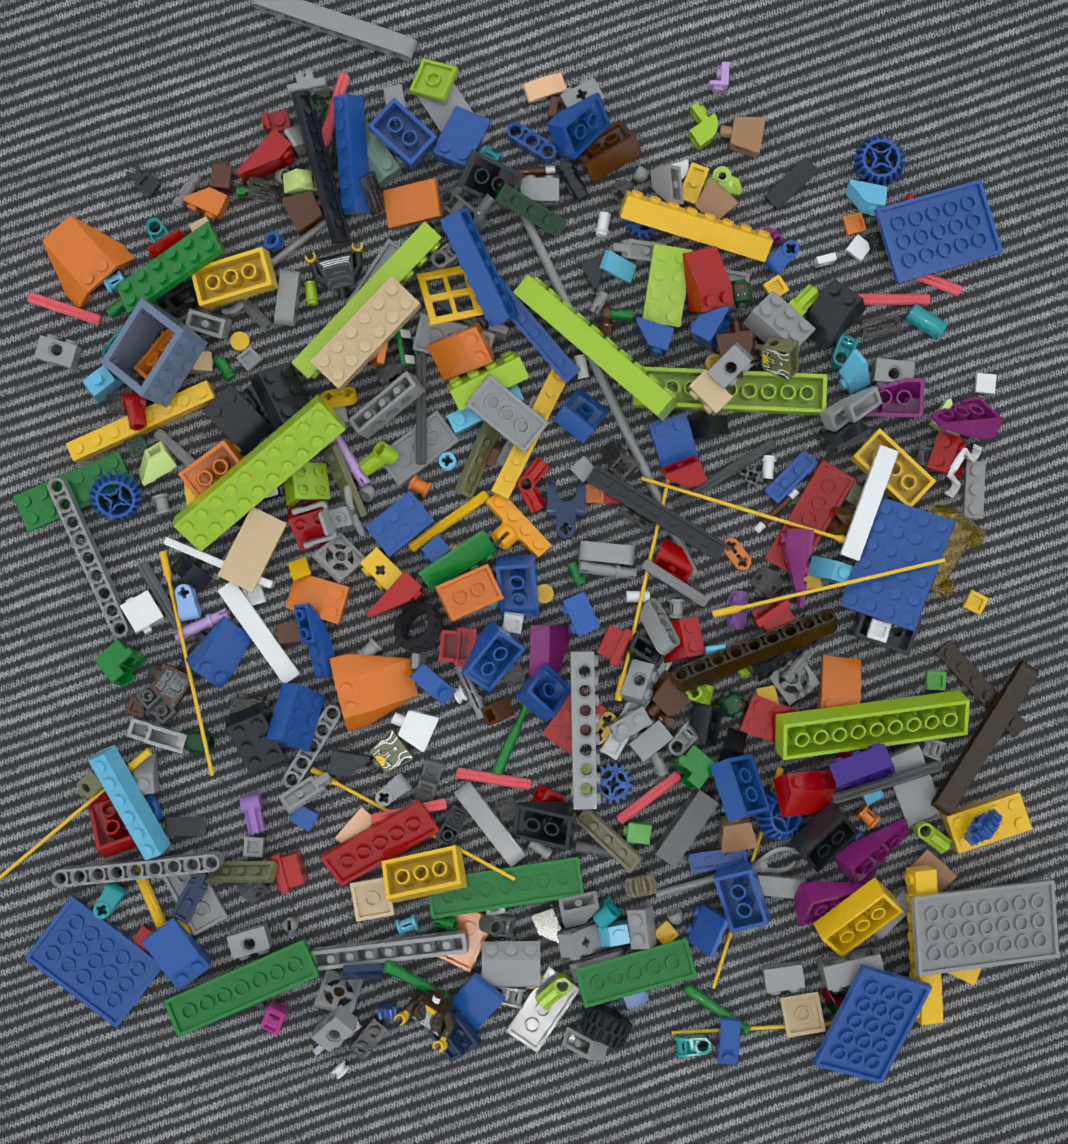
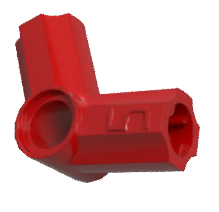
[121,392,147,431]
[515,457,550,514]

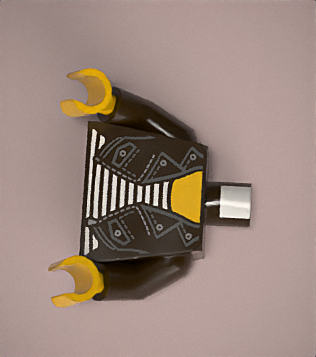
[394,989,456,1053]

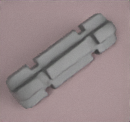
[173,173,201,208]
[782,649,812,682]

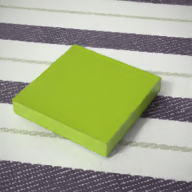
[409,58,459,103]

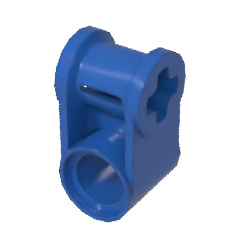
[763,240,800,276]

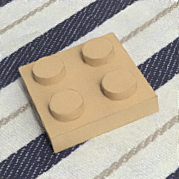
[350,877,395,922]
[779,992,826,1038]

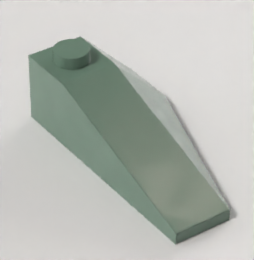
[365,119,402,195]

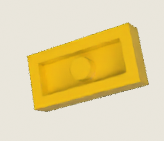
[682,162,709,206]

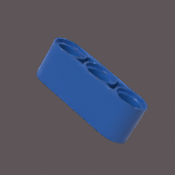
[507,122,556,164]

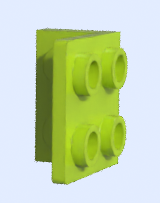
[284,462,331,506]

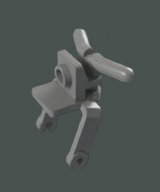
[291,485,366,548]

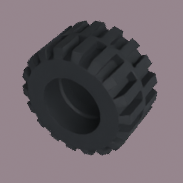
[579,1004,633,1048]

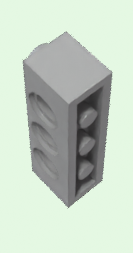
[348,371,425,439]

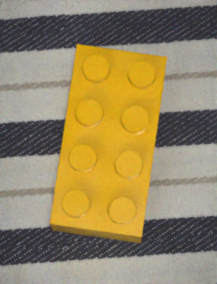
[191,247,278,310]
[849,428,936,507]
[941,790,1032,854]
[381,845,467,903]
[813,877,904,957]

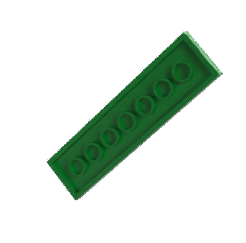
[428,856,584,919]
[163,939,320,1038]

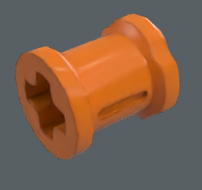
[408,474,432,498]
[855,804,881,829]

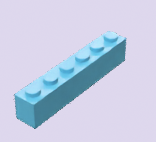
[88,745,171,861]

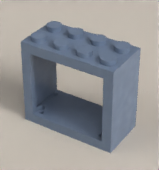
[100,298,208,407]

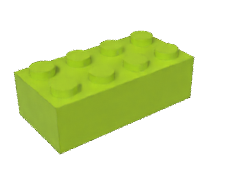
[642,244,693,328]
[446,350,529,411]

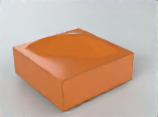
[842,212,866,236]

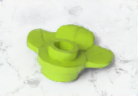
[703,166,742,195]

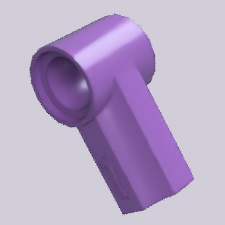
[240,793,266,834]

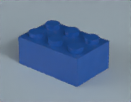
[368,98,438,171]
[365,491,435,558]
[560,591,600,637]
[266,683,325,752]
[710,754,771,822]
[714,862,771,933]

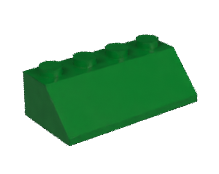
[418,530,497,593]

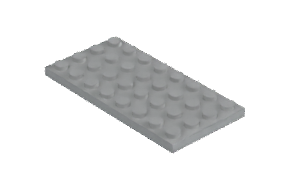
[911,879,1059,976]

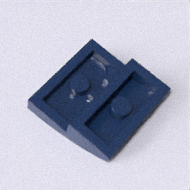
[340,963,383,980]
[428,1010,482,1062]

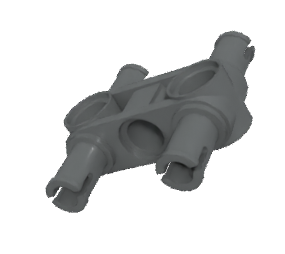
[429,185,496,232]

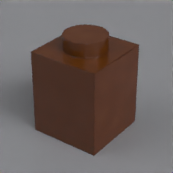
[210,162,235,193]
[275,622,301,643]
[480,697,515,726]

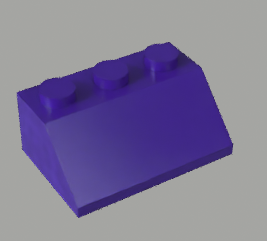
[829,743,896,791]

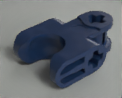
[547,482,586,540]

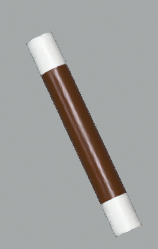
[515,165,555,176]
[754,488,799,533]

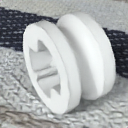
[453,684,468,704]
[331,1060,350,1079]

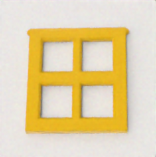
[417,266,484,325]

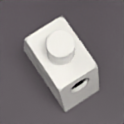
[391,710,440,752]

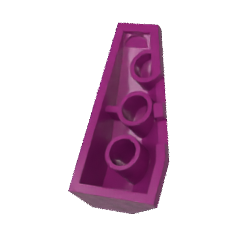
[845,378,925,417]
[930,397,1003,440]
[780,529,814,608]
[529,625,569,678]
[835,818,910,884]
[794,880,865,927]

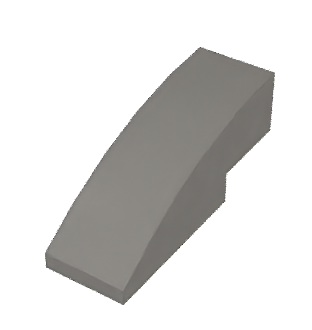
[820,386,882,432]
[126,717,187,754]

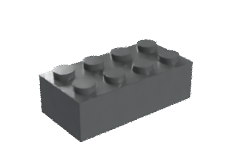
[653,789,719,868]

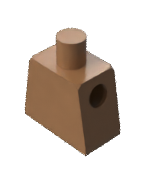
[719,117,766,158]
[695,178,740,220]
[718,815,758,853]

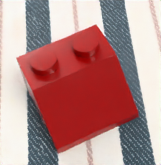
[664,616,705,663]

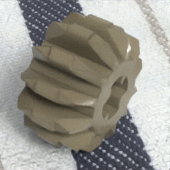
[624,873,657,898]

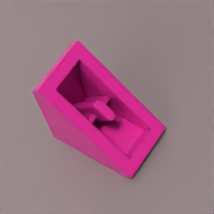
[260,1000,290,1035]

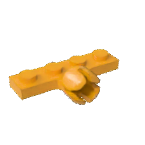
[485,494,552,559]

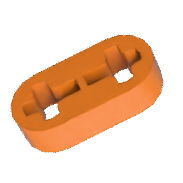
[723,538,751,571]

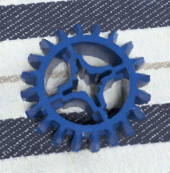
[853,134,906,186]
[89,470,143,522]
[755,788,804,840]

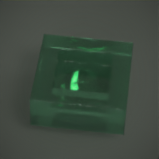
[124,433,149,459]

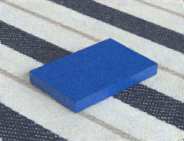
[450,973,506,1031]

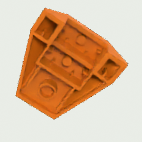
[42,215,136,308]
[329,653,418,731]

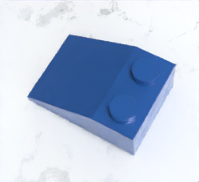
[547,93,611,159]
[433,106,491,171]
[647,413,699,482]
[495,554,540,618]
[186,616,251,689]
[461,620,526,693]
[684,902,729,958]
[142,917,211,990]

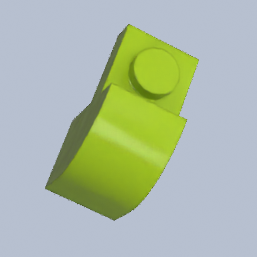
[688,102,718,151]

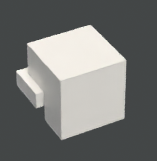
[120,590,164,636]

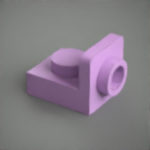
[708,62,730,93]

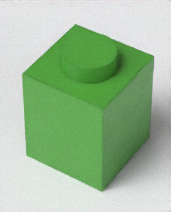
[623,820,652,845]

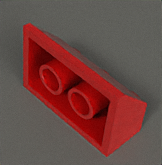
[773,769,836,817]

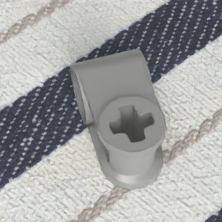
[667,720,698,756]
[907,739,947,761]
[375,772,412,806]
[494,987,526,1008]

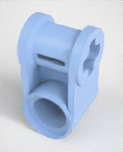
[175,584,201,622]

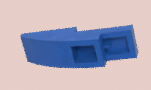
[293,603,335,679]

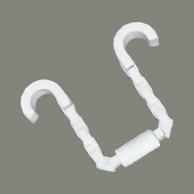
[945,444,982,498]

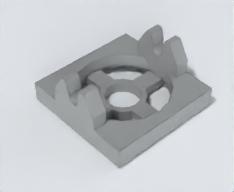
[287,69,331,101]
[312,532,366,584]
[769,657,820,705]
[314,969,363,1013]

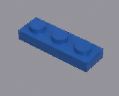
[764,450,818,504]
[688,849,748,874]

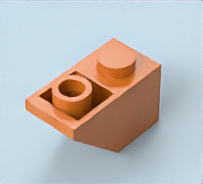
[183,187,231,220]

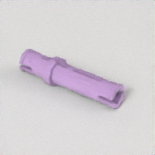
[332,434,371,488]
[173,608,231,642]

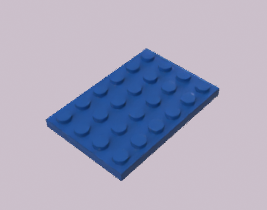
[874,179,1003,284]
[840,497,956,632]
[25,895,161,1028]
[812,964,932,1084]

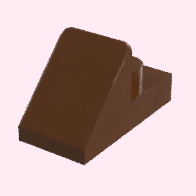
[826,506,856,541]

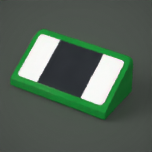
[396,328,416,368]

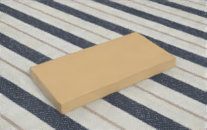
[217,507,287,593]

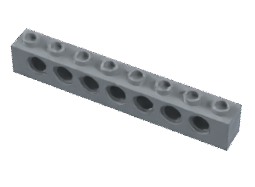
[570,651,601,810]
[311,929,469,971]

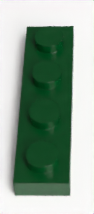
[494,182,568,238]

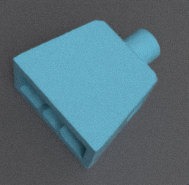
[82,365,124,403]

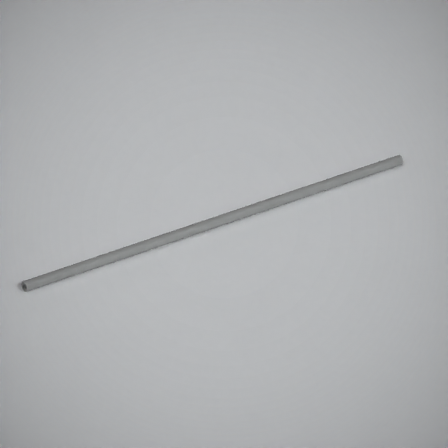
[520,216,699,578]

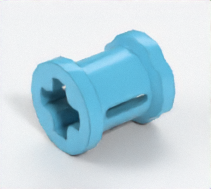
[103,270,125,294]
[439,452,457,471]
[395,914,419,937]

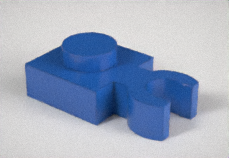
[376,1003,398,1020]

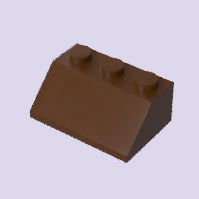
[576,121,643,183]

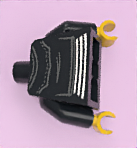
[305,242,363,299]

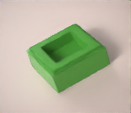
[925,670,947,691]

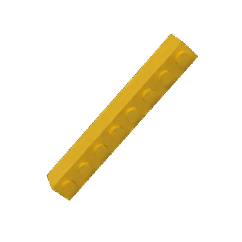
[619,190,773,262]
[66,380,217,463]
[905,865,943,1026]

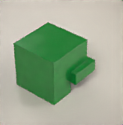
[94,639,147,687]
[669,745,715,790]

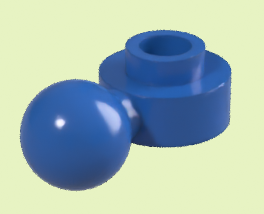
[254,231,284,252]

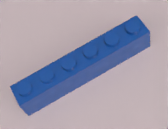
[333,94,372,216]
[440,207,517,327]

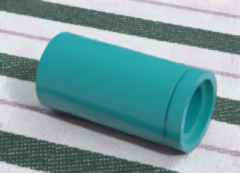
[904,303,948,340]

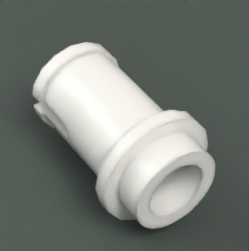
[594,212,611,238]
[573,354,590,379]
[761,455,776,479]
[626,589,650,604]

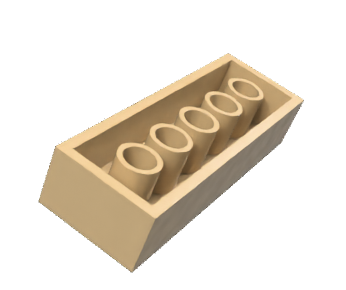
[310,276,421,391]

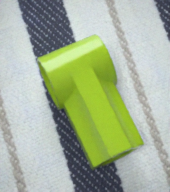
[788,284,820,316]
[359,441,398,476]
[686,684,715,705]
[913,820,952,854]
[535,973,572,1010]

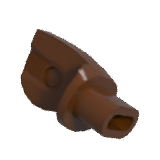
[596,305,616,335]

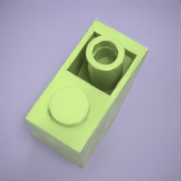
[283,168,318,195]
[138,441,177,486]

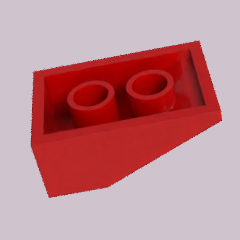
[236,129,297,185]
[682,246,734,312]
[366,571,424,617]
[86,792,137,858]

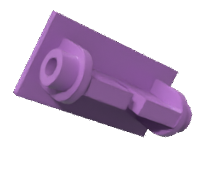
[726,590,749,630]

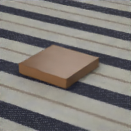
[901,848,957,893]

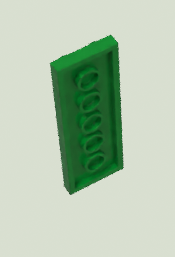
[116,221,225,315]
[13,451,133,532]
[574,938,697,1008]

